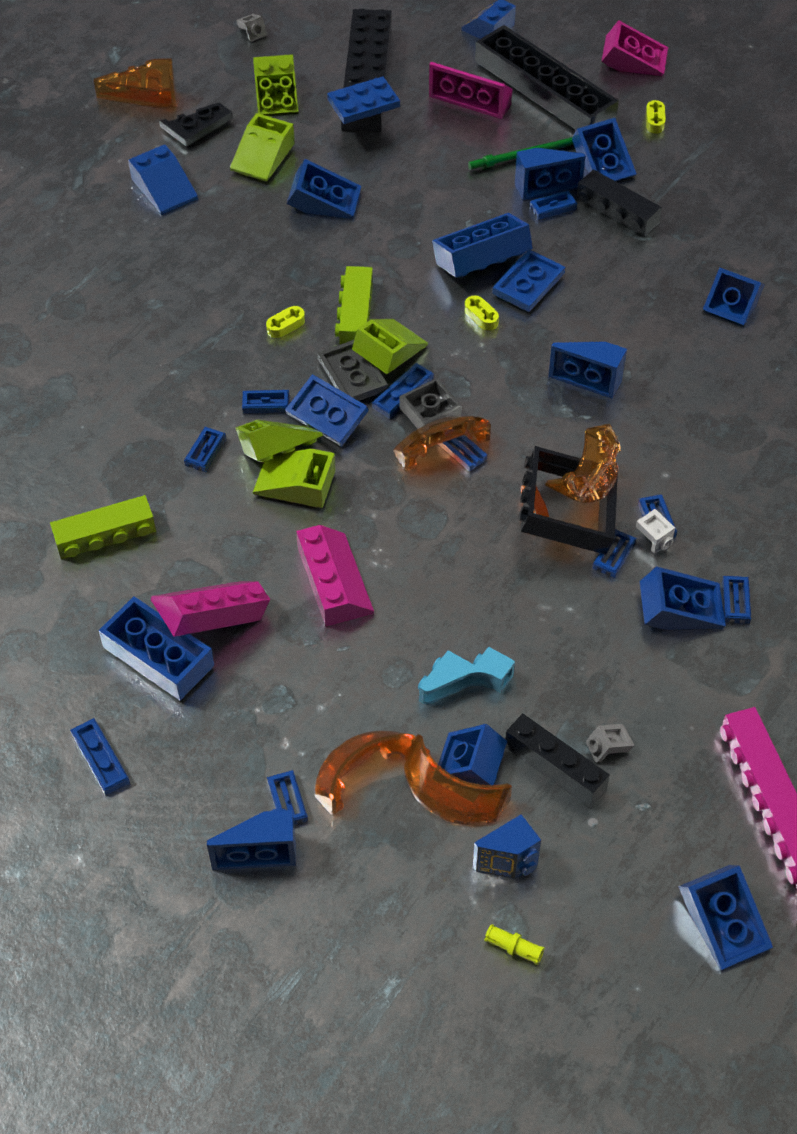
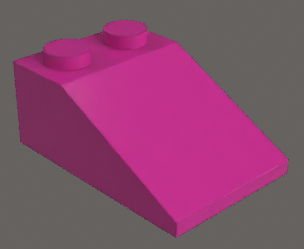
[601,20,668,76]

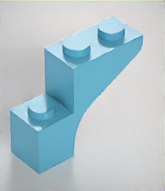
[418,646,515,705]

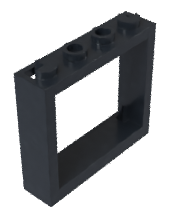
[518,446,618,555]

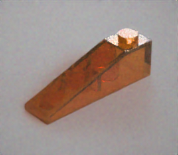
[94,58,176,108]

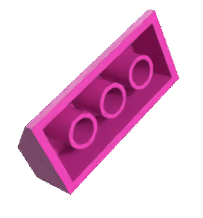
[429,62,512,119]
[296,525,374,627]
[150,581,270,637]

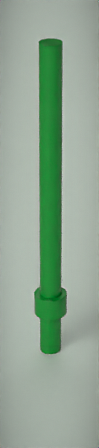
[468,137,574,170]

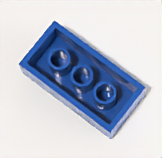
[432,213,533,277]
[98,596,215,701]

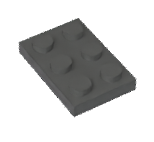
[317,340,388,401]

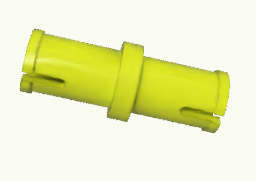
[484,924,545,965]

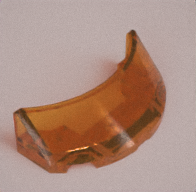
[393,416,491,471]
[545,424,621,503]
[315,731,415,816]
[404,734,512,825]

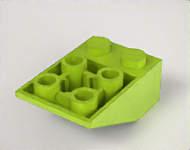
[253,54,298,115]
[230,113,295,182]
[352,319,428,374]
[236,420,323,462]
[253,449,335,508]

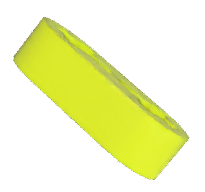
[646,100,666,134]
[465,296,499,331]
[266,306,305,338]

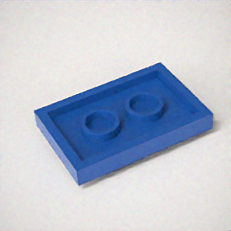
[327,76,400,124]
[492,250,566,312]
[285,374,369,447]

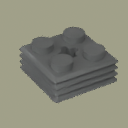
[399,378,462,436]

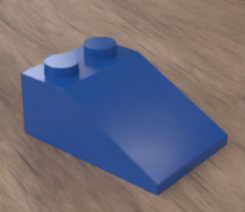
[572,118,637,182]
[128,144,198,215]
[515,148,586,201]
[287,159,361,219]
[548,342,627,399]
[639,566,726,630]
[207,808,296,870]
[678,865,773,970]

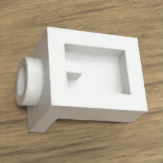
[636,509,675,554]

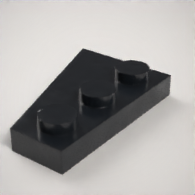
[160,102,233,146]

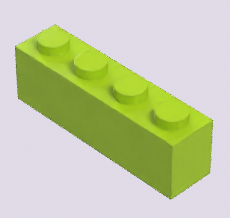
[335,266,373,345]
[50,495,156,559]

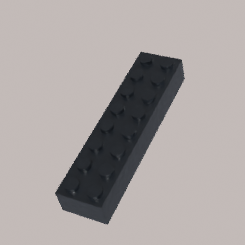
[341,9,392,132]
[475,25,619,130]

